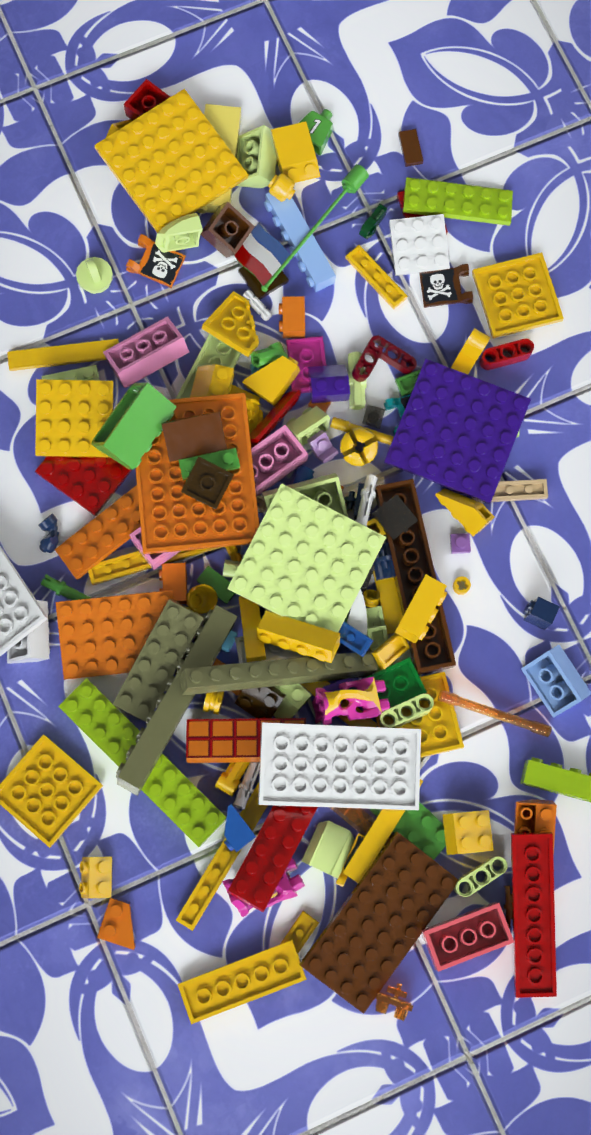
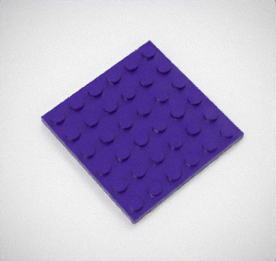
[384,358,531,504]

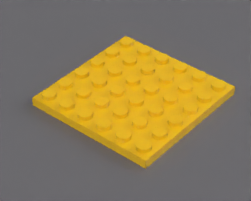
[94,89,249,233]

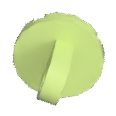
[76,257,113,294]

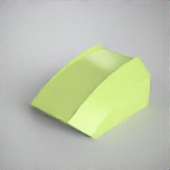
[155,213,203,253]
[301,820,354,879]

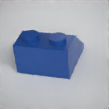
[224,804,256,852]

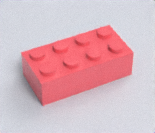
[422,902,514,972]

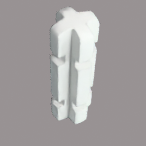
[243,290,272,321]

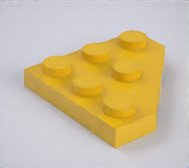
[202,291,259,357]

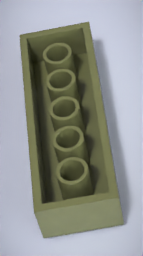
[112,598,205,722]

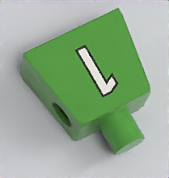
[299,109,333,156]

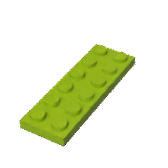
[403,177,513,226]

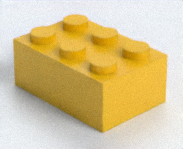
[394,575,447,643]

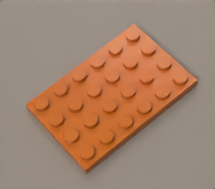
[55,590,174,680]

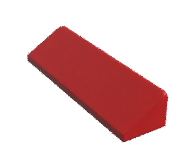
[250,390,301,448]

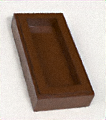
[398,129,423,167]

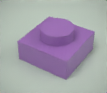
[450,533,471,554]

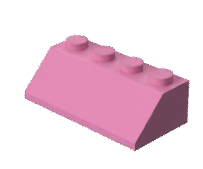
[103,316,189,388]

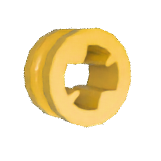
[453,576,471,595]
[363,589,380,608]

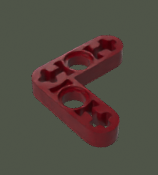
[352,335,417,382]

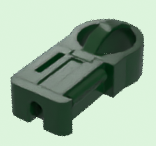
[359,203,387,240]

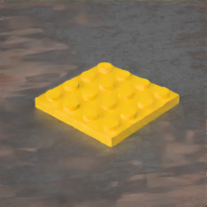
[472,252,564,339]
[35,379,114,457]
[376,672,464,758]
[0,734,104,848]

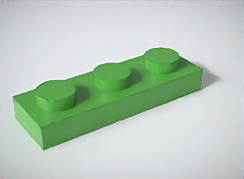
[179,448,240,480]

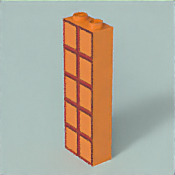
[186,718,306,763]

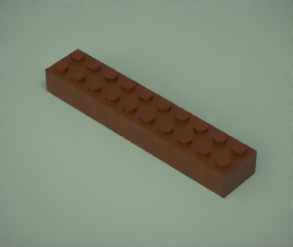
[375,479,456,675]

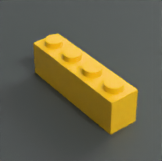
[257,610,340,663]

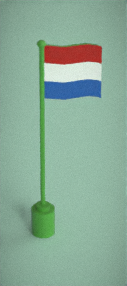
[234,164,369,292]

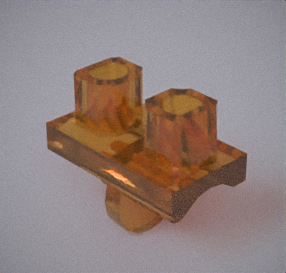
[375,983,413,1021]

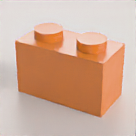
[279,296,305,338]
[159,563,187,604]

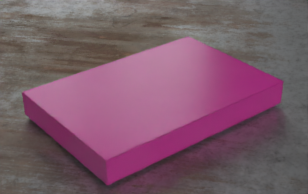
[286,336,326,393]

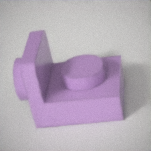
[307,430,339,463]

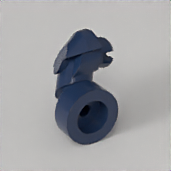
[38,513,60,553]

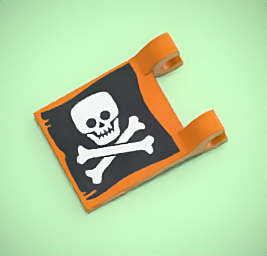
[126,234,186,288]

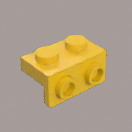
[79,857,112,899]

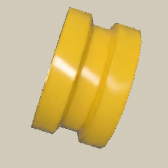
[203,691,225,715]

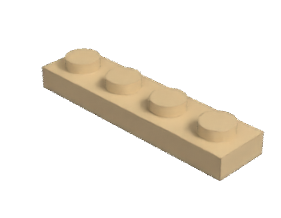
[471,479,548,503]

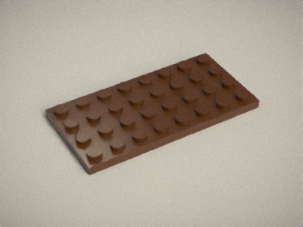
[299,831,459,1014]

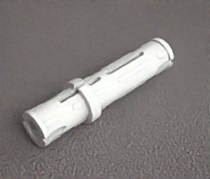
[356,475,378,527]
[233,762,260,810]

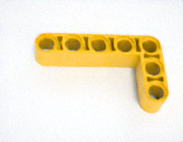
[451,328,491,375]

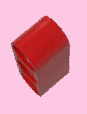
[480,339,534,370]

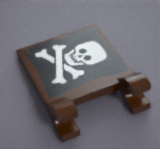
[419,264,473,308]

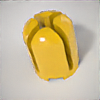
[340,427,379,466]

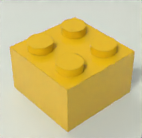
[442,810,494,855]

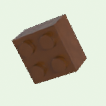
[200,202,255,258]

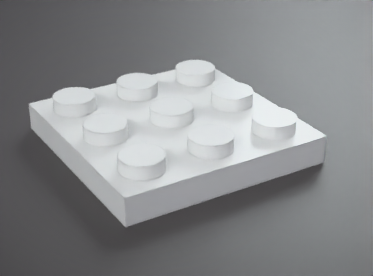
[389,214,450,276]

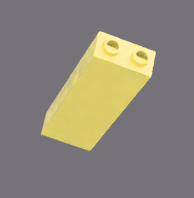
[197,104,241,214]

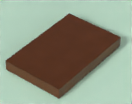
[161,411,227,462]

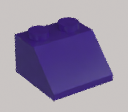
[308,364,350,404]

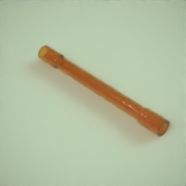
[438,690,552,737]

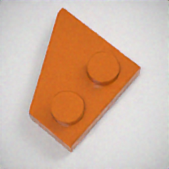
[97,898,136,950]

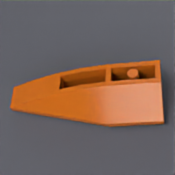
[514,799,557,858]

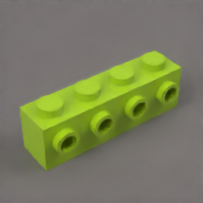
[520,757,591,803]

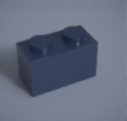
[523,596,560,630]

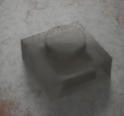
[362,404,385,429]

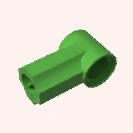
[251,342,288,368]

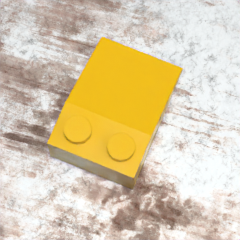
[271,121,320,183]

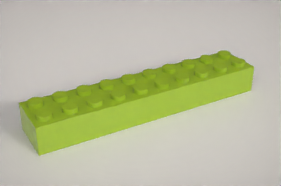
[58,678,226,847]

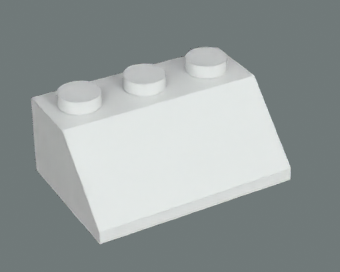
[7,600,50,664]

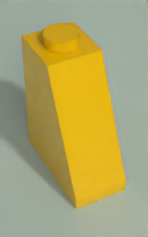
[242,356,301,406]

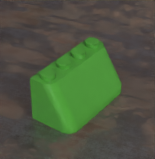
[91,382,176,470]

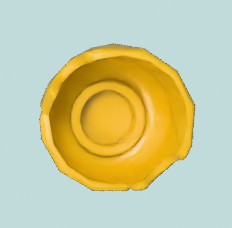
[186,584,218,614]

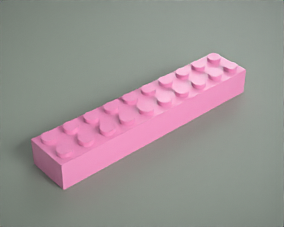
[130,425,308,570]

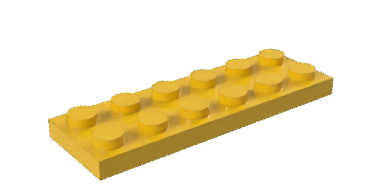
[177,939,307,1024]

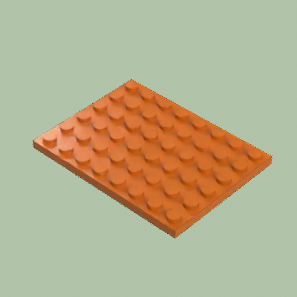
[136,393,259,554]

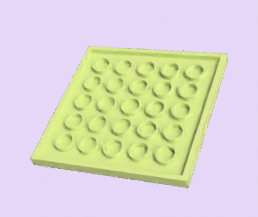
[227,484,386,632]

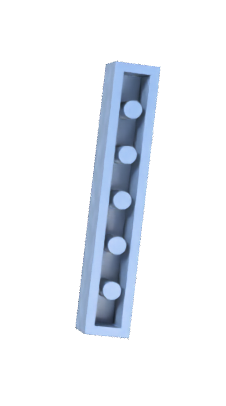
[264,192,336,292]

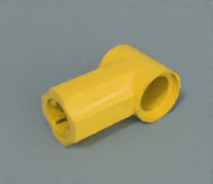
[215,762,250,797]

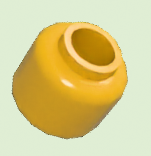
[268,173,296,202]

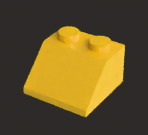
[190,364,234,398]

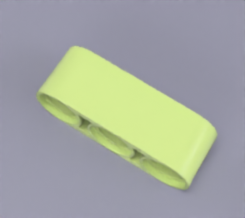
[379,694,434,728]
[454,856,508,897]

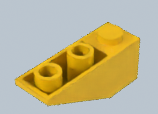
[435,488,495,537]

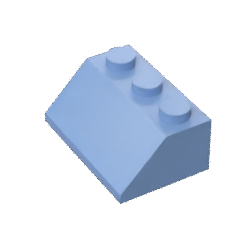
[521,645,591,718]

